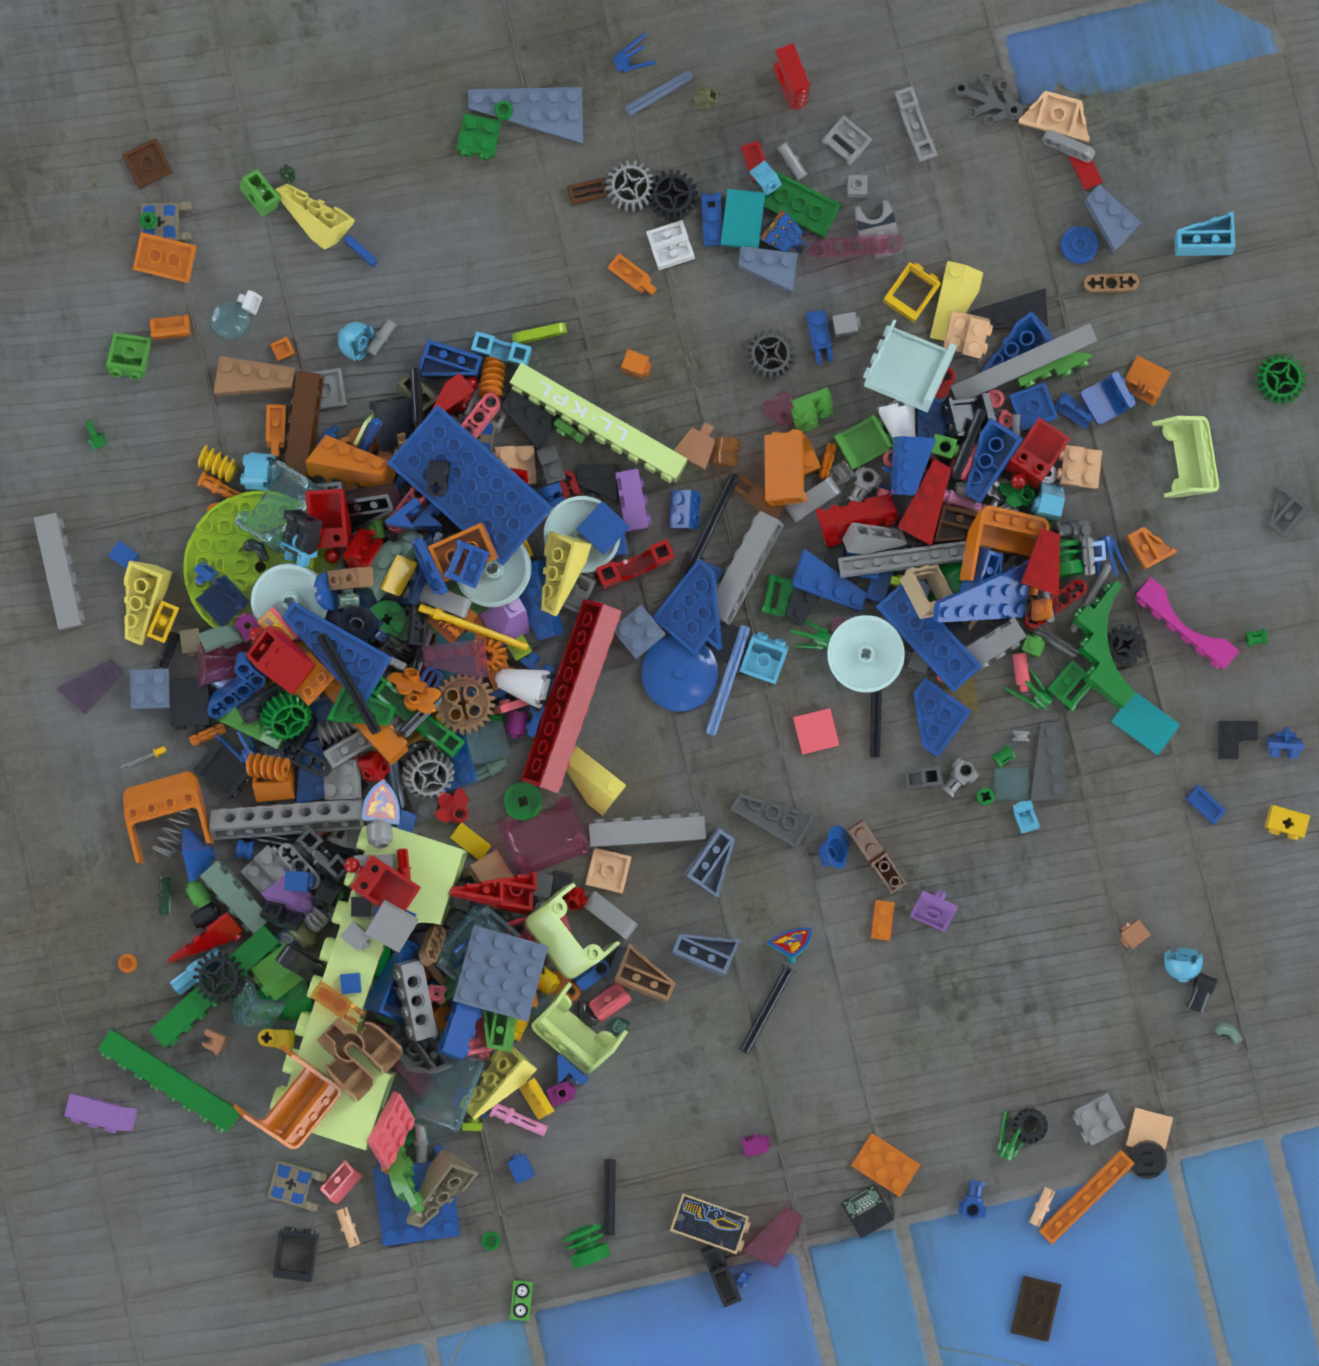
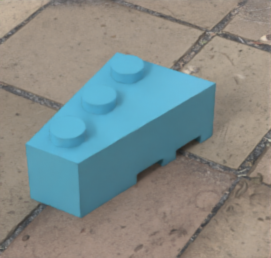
[1174,211,1236,256]
[1030,482,1065,522]

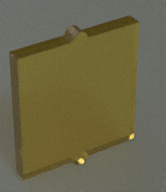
[943,677,979,711]

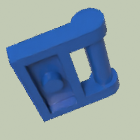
[444,539,490,589]

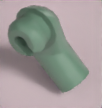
[1215,1022,1243,1044]

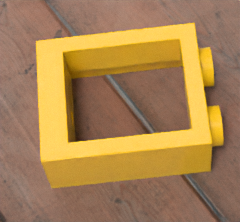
[883,262,941,323]

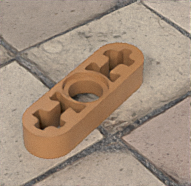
[1083,273,1139,293]
[419,924,446,966]

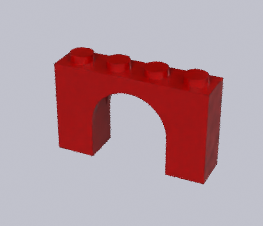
[773,43,810,110]
[596,539,675,590]

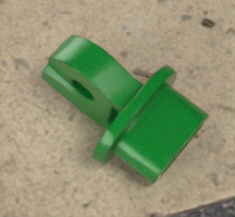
[86,419,107,450]

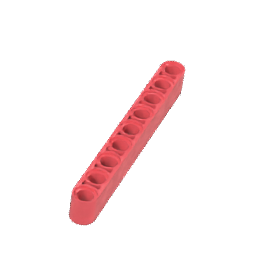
[387,393,501,534]

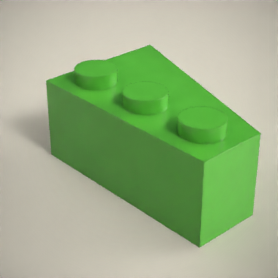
[482,1009,517,1052]

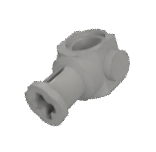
[847,466,882,503]
[940,758,979,798]

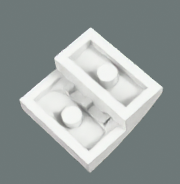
[646,220,695,270]

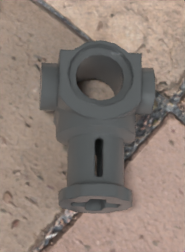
[1050,520,1091,540]

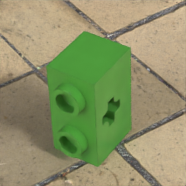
[239,169,280,217]

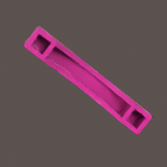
[1134,577,1239,670]

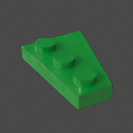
[327,687,397,726]

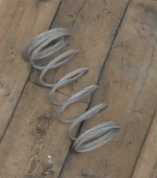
[152,808,197,859]

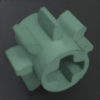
[337,589,359,610]

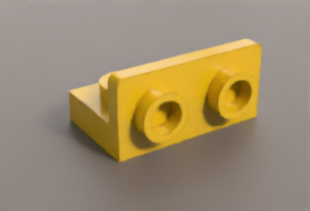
[519,1077,555,1120]

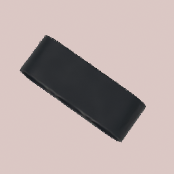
[275,943,327,982]

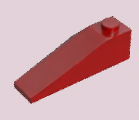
[167,912,244,963]

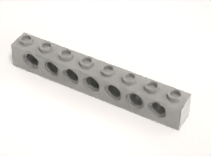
[209,799,366,840]

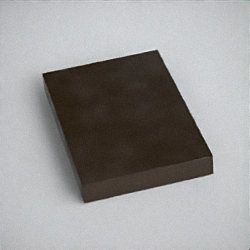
[1010,1275,1061,1342]

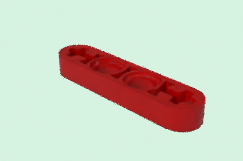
[1023,579,1087,630]

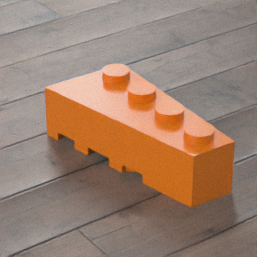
[305,435,393,487]

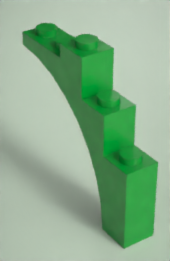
[1071,580,1136,709]

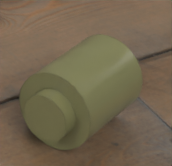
[287,921,317,949]

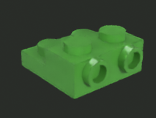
[106,332,152,380]
[790,387,834,432]

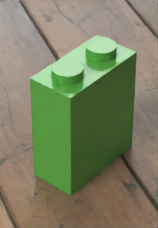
[251,941,304,1001]

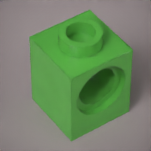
[930,434,959,461]

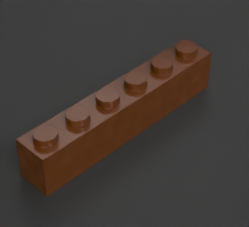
[281,371,324,489]

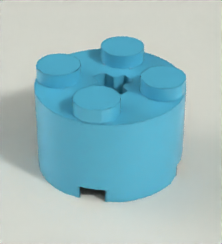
[240,452,276,491]

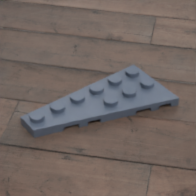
[468,87,583,145]

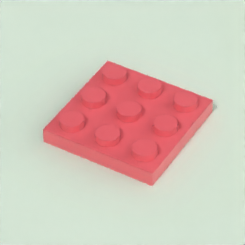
[367,1091,415,1169]

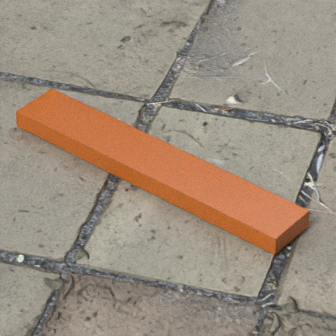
[1038,1149,1135,1244]

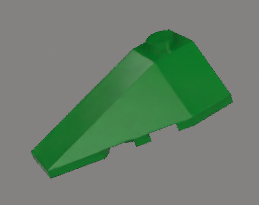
[233,979,314,1021]

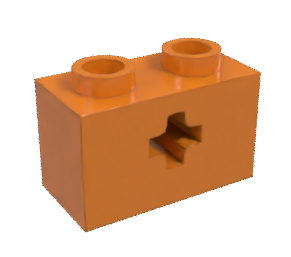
[621,349,652,381]

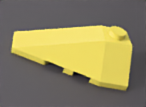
[275,184,355,249]
[930,261,983,342]
[541,531,591,616]
[124,561,172,646]
[566,746,626,816]
[464,1047,537,1119]

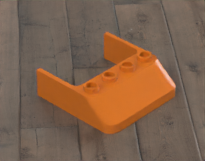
[959,506,1049,595]
[123,771,215,864]
[233,1044,341,1149]

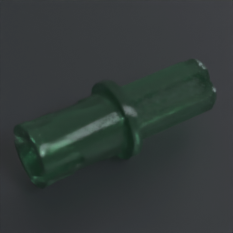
[280,164,295,183]
[157,877,172,916]

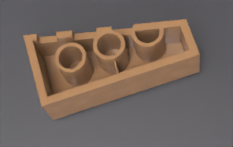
[213,356,297,397]

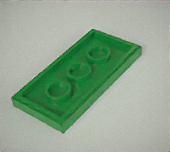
[763,170,842,239]

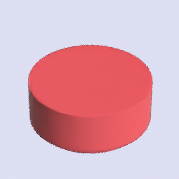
[987,389,1004,409]

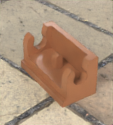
[202,1028,230,1056]

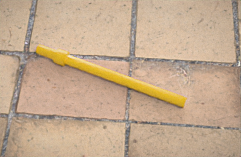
[418,604,528,651]

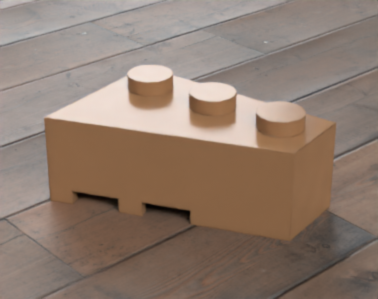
[614,943,676,1004]

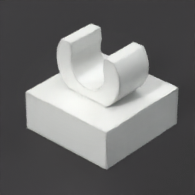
[237,290,263,315]

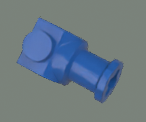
[957,1179,986,1219]

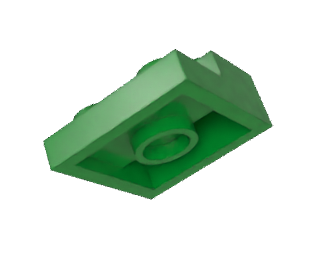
[457,114,502,160]

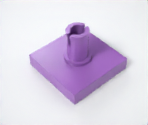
[909,890,958,932]

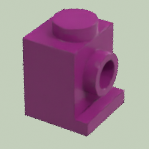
[235,612,262,644]
[546,1080,577,1107]
[741,1133,771,1157]

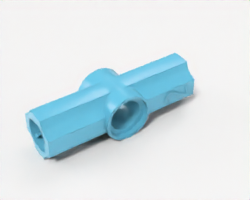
[170,947,224,995]

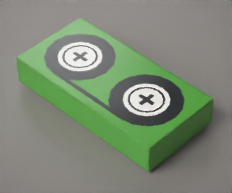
[510,1280,533,1321]

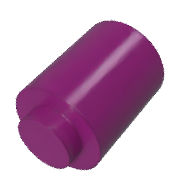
[506,710,527,739]

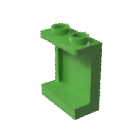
[833,414,893,471]

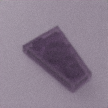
[57,659,125,715]

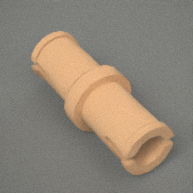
[1029,1187,1056,1227]
[336,1207,361,1248]

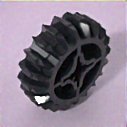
[647,169,698,221]
[193,951,246,1004]

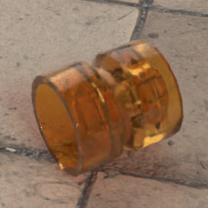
[713,437,740,467]

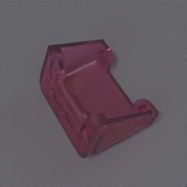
[499,796,590,875]

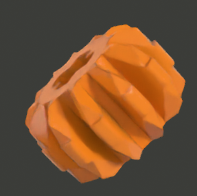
[474,639,508,672]

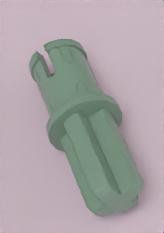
[475,757,510,780]

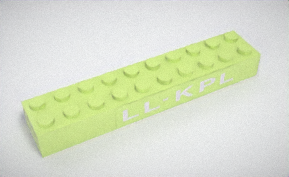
[510,363,687,483]

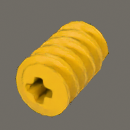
[198,445,241,482]

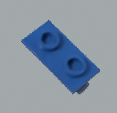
[1054,392,1093,430]

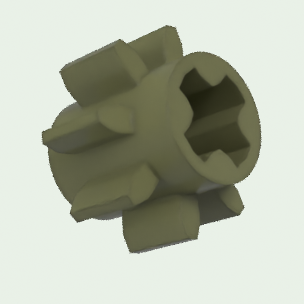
[695,86,718,110]

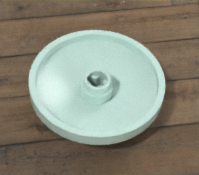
[543,496,620,573]
[457,544,531,607]
[251,563,328,640]
[827,615,905,692]

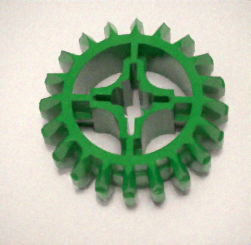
[1255,353,1307,405]
[260,691,312,741]

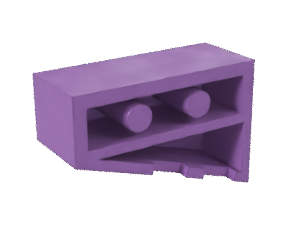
[615,469,651,533]

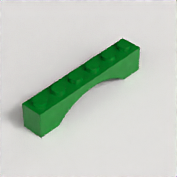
[371,677,465,759]

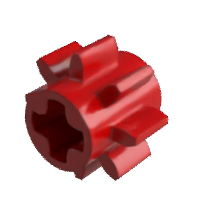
[562,887,588,910]

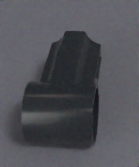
[1187,972,1217,1014]

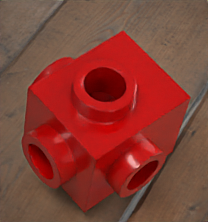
[357,751,390,782]

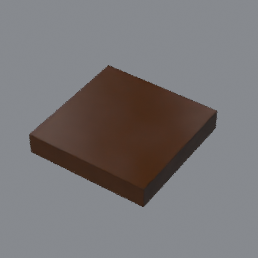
[122,138,173,189]

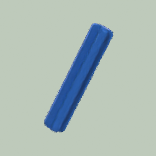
[358,417,382,452]

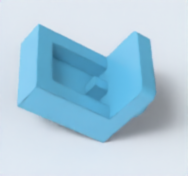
[749,161,781,195]
[1013,800,1040,834]

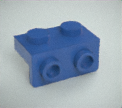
[669,490,701,530]

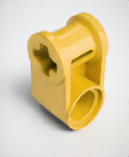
[258,1028,296,1050]

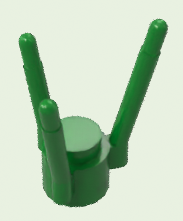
[790,619,832,650]
[1004,668,1053,710]
[996,1110,1034,1161]

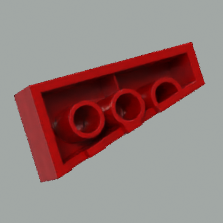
[815,494,899,548]

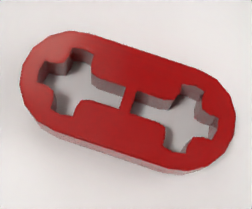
[560,471,581,500]

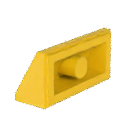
[380,555,417,596]
[450,822,492,860]

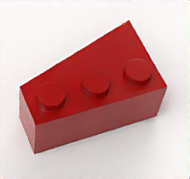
[1020,528,1060,596]

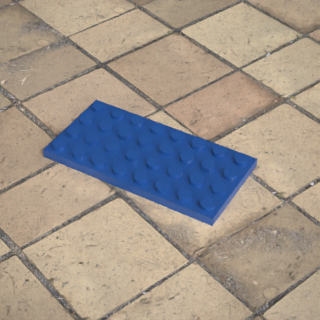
[387,405,554,566]

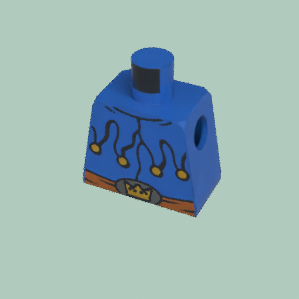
[760,209,808,254]

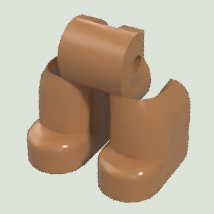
[317,1017,403,1103]

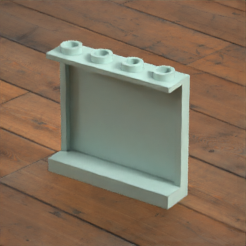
[863,320,957,413]

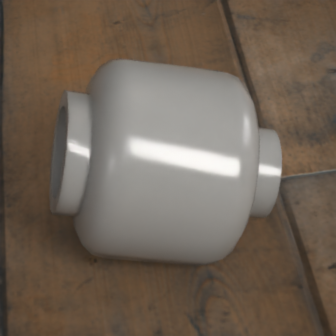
[366,818,393,849]

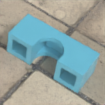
[471,331,532,366]

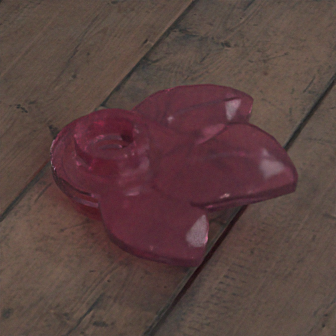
[764,390,793,427]

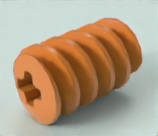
[478,356,506,398]
[246,752,290,782]

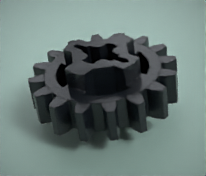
[1107,624,1146,666]

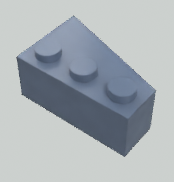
[1084,184,1141,254]
[738,246,798,295]
[683,827,735,898]
[671,934,740,978]

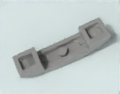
[895,86,938,162]

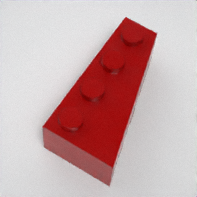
[898,459,951,545]

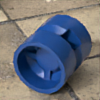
[536,482,565,514]

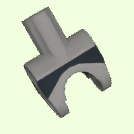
[855,200,898,260]

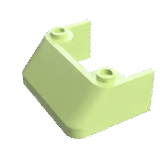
[1152,416,1219,497]
[525,883,620,979]
[531,982,628,1074]

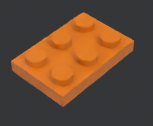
[132,232,197,283]
[851,1133,921,1197]

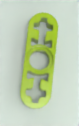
[511,323,567,344]

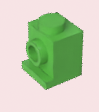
[1020,633,1045,658]

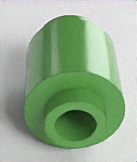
[185,879,212,909]

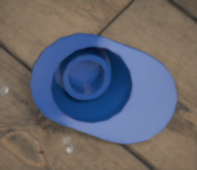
[819,825,849,869]

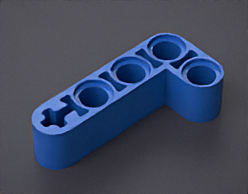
[207,652,266,719]

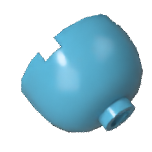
[338,322,374,361]
[1164,948,1203,982]

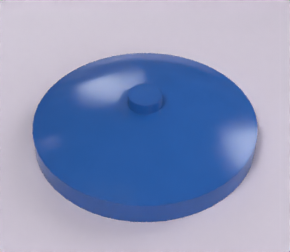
[642,636,718,712]

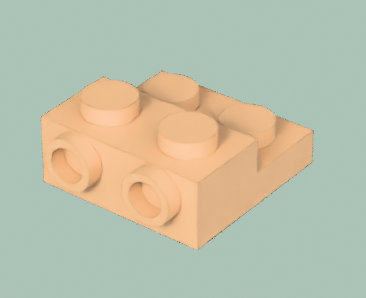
[943,310,993,358]
[492,445,537,485]
[1057,445,1102,489]

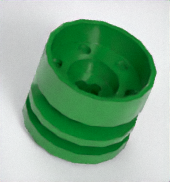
[1059,539,1084,579]
[562,1223,611,1269]

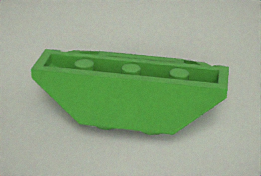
[215,695,284,751]

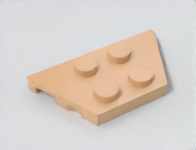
[1018,91,1090,143]

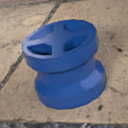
[236,839,255,860]

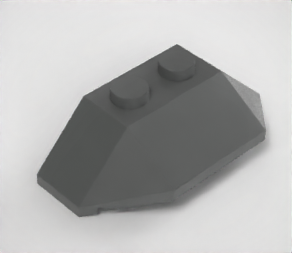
[390,1016,452,1074]

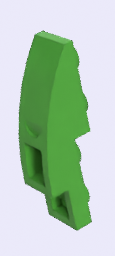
[1016,352,1092,389]
[388,1145,425,1213]

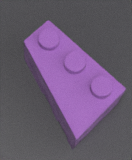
[64,1093,138,1133]

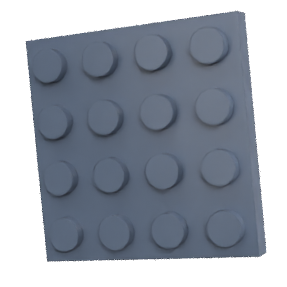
[452,925,548,1022]

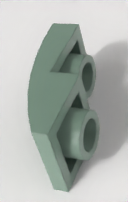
[198,625,243,653]

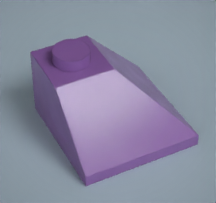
[479,597,531,647]
[261,870,315,916]

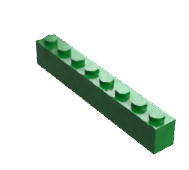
[149,925,280,1048]
[98,1029,240,1133]

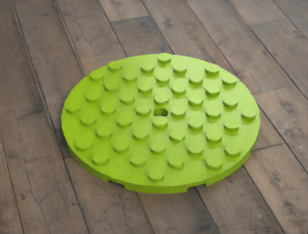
[183,491,338,644]

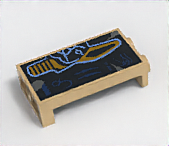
[669,1194,751,1255]

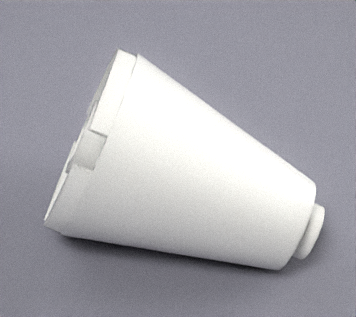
[877,400,915,439]
[495,669,551,708]

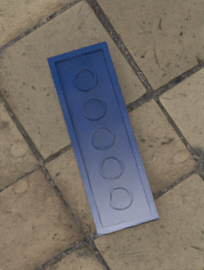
[875,583,982,693]

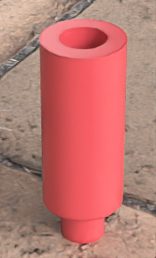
[1012,653,1030,692]

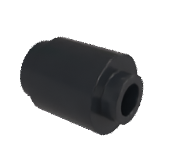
[190,903,221,929]

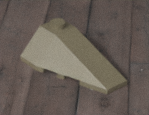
[406,1149,479,1228]

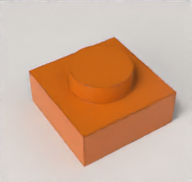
[1031,598,1052,621]

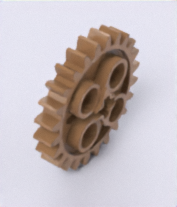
[436,672,496,735]

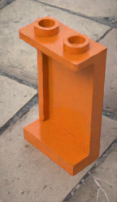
[764,429,808,506]

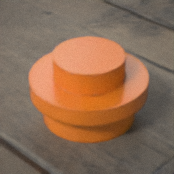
[118,954,138,973]

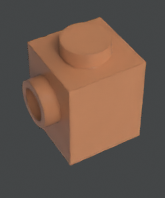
[1119,920,1151,949]

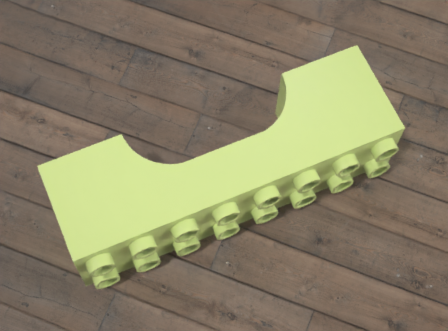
[270,826,468,1150]

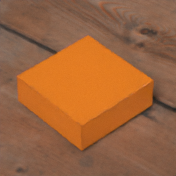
[270,337,296,362]

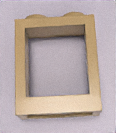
[900,564,953,619]

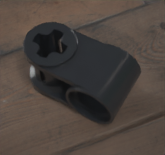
[427,459,450,497]

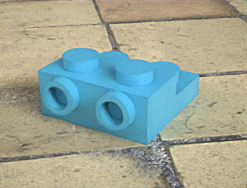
[739,632,789,684]

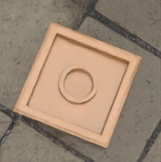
[585,847,632,894]
[1126,1108,1173,1150]

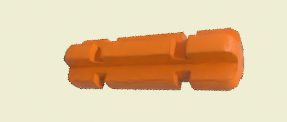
[818,443,837,480]
[189,723,227,746]

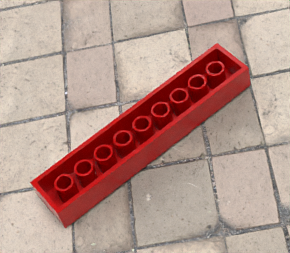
[520,599,621,793]

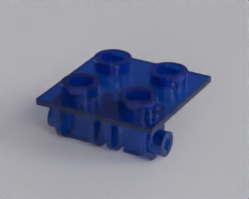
[196,574,250,627]

